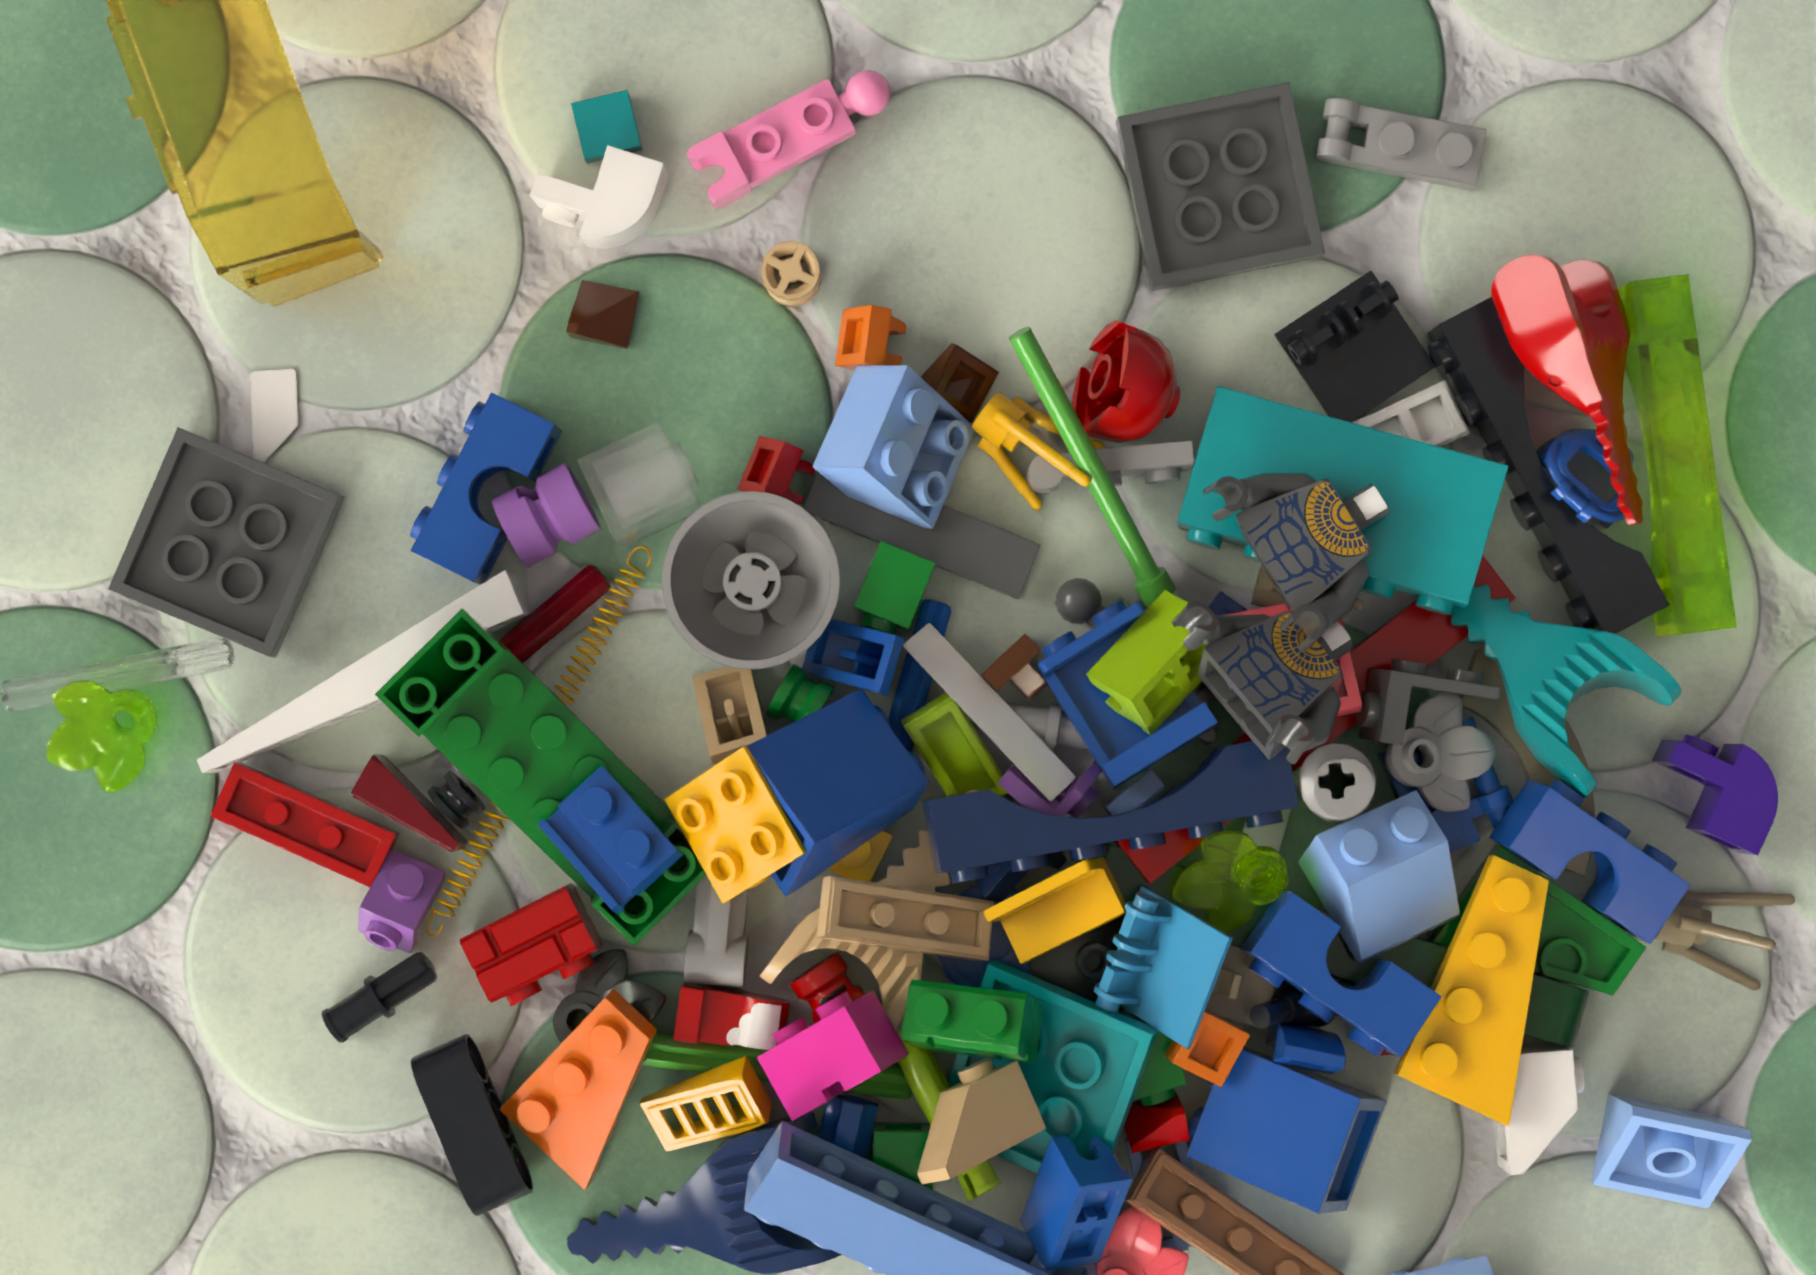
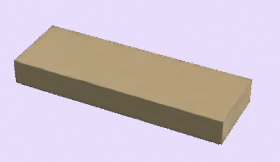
[816,876,994,961]

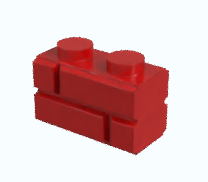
[459,883,603,1006]

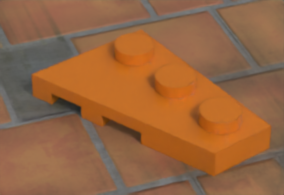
[499,988,657,1190]

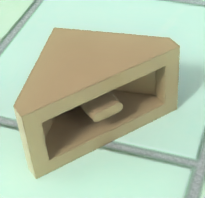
[693,666,771,764]

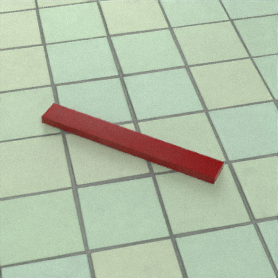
[1115,555,1516,884]

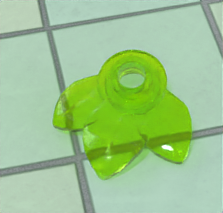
[46,680,158,793]
[1172,831,1288,933]

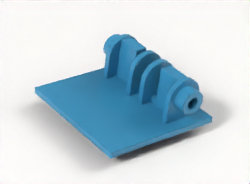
[1094,885,1233,1049]

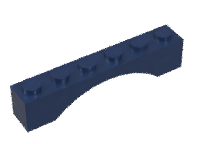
[923,741,1299,883]

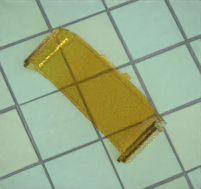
[106,0,383,307]

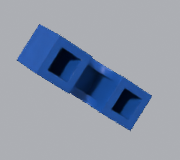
[410,392,562,585]
[1489,779,1691,944]
[1240,890,1442,1058]

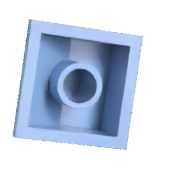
[1298,790,1460,964]

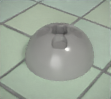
[662,491,840,669]

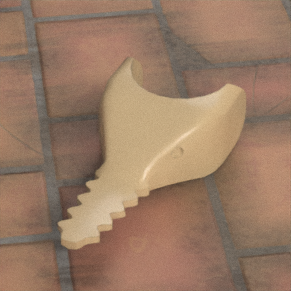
[759,789,977,1029]

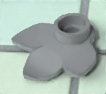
[1385,693,1497,812]

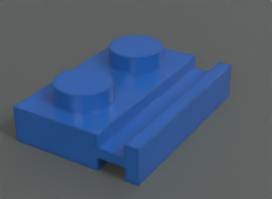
[537,766,683,915]

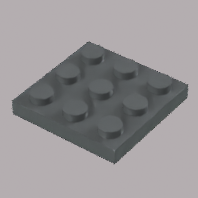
[1116,82,1325,291]
[108,427,345,658]

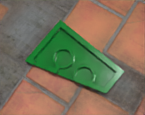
[1429,844,1647,996]

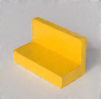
[983,857,1127,964]

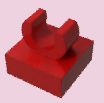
[737,436,816,504]

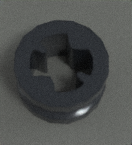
[427,770,485,829]

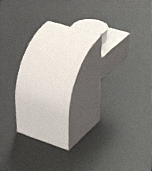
[530,145,669,249]

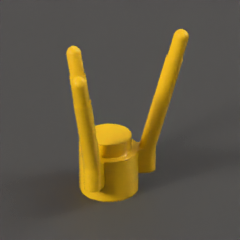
[971,392,1106,510]

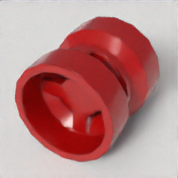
[789,951,866,1023]

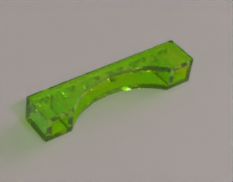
[1618,274,1737,637]

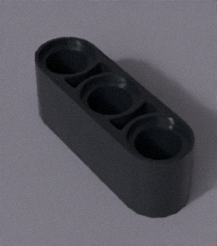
[411,1034,533,1216]

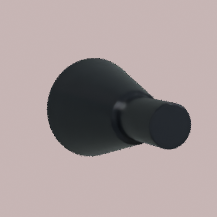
[1250,983,1336,1029]

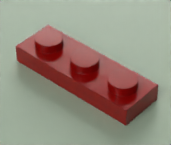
[210,762,400,888]

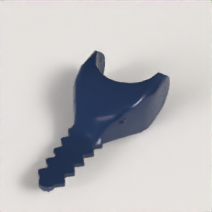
[567,1112,842,1274]

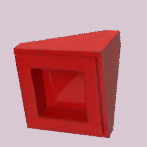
[1124,1092,1190,1153]

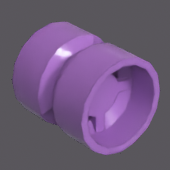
[492,462,601,567]

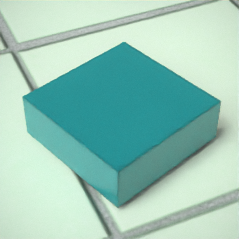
[571,90,643,164]

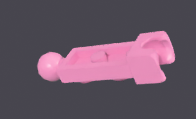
[686,70,891,208]

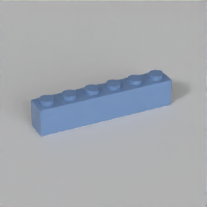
[744,1121,1097,1275]

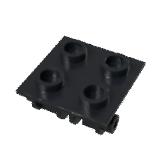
[1274,271,1436,423]

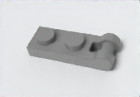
[1315,98,1487,191]
[1026,441,1194,495]

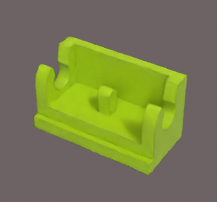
[1086,590,1207,735]

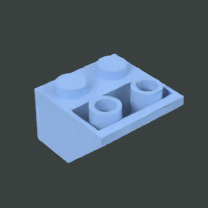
[812,365,974,529]

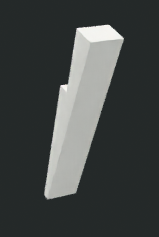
[197,570,531,773]

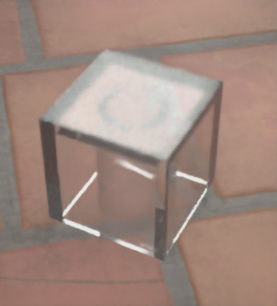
[577,422,701,548]

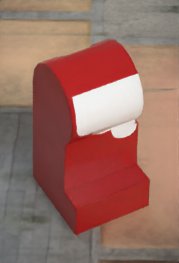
[673,983,790,1050]

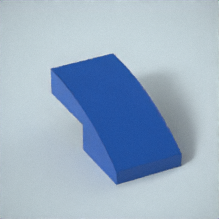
[1266,1023,1346,1074]

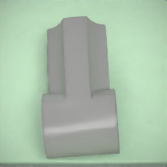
[684,875,749,988]

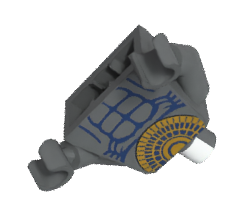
[1203,473,1390,651]
[1171,601,1352,764]

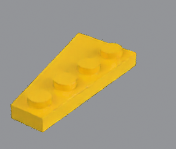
[1393,855,1549,1127]

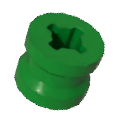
[765,664,835,723]

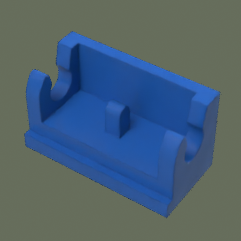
[1020,1135,1133,1271]

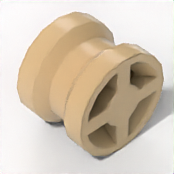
[761,241,821,307]

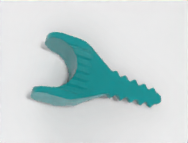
[1451,585,1682,798]

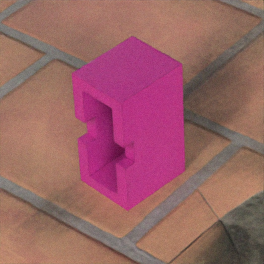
[757,990,909,1121]

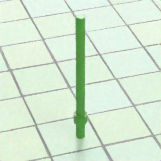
[1009,327,1176,606]

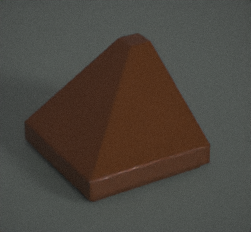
[566,280,640,349]
[921,343,999,423]

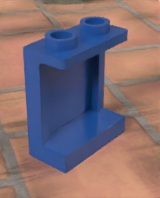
[1038,600,1218,790]

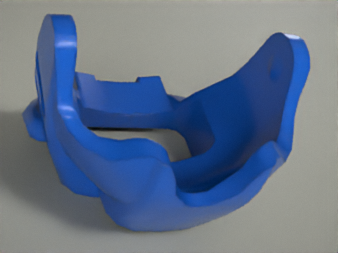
[1536,429,1634,529]

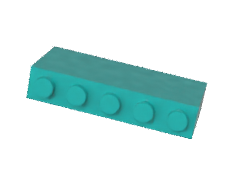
[1177,386,1509,615]

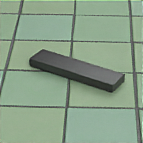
[803,472,1041,600]

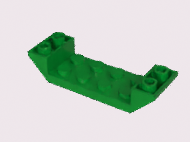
[375,608,706,947]

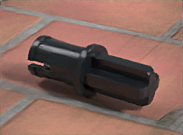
[321,952,437,1043]

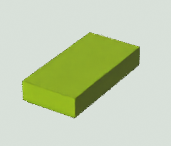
[900,692,1008,797]

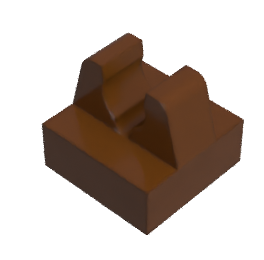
[980,634,1048,701]

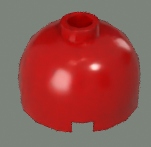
[1072,321,1180,443]

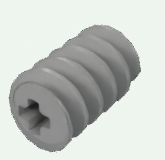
[1298,743,1376,824]

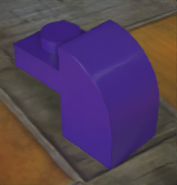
[1652,734,1778,855]

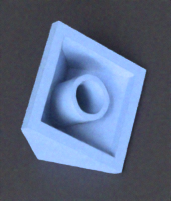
[1592,1093,1752,1208]

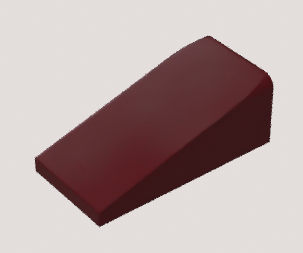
[351,754,468,852]

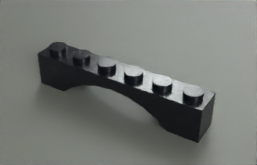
[1427,297,1670,634]

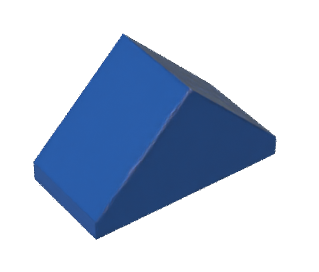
[802,619,904,697]

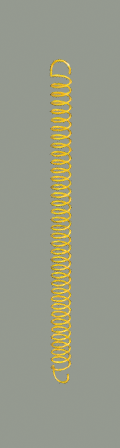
[427,546,652,937]

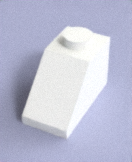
[1494,1043,1584,1175]

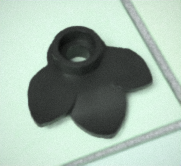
[553,949,666,1062]

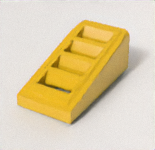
[639,1056,772,1152]

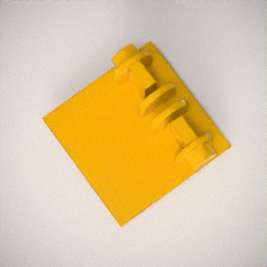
[664,745,806,904]

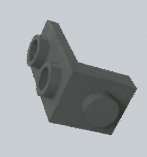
[1356,659,1502,745]

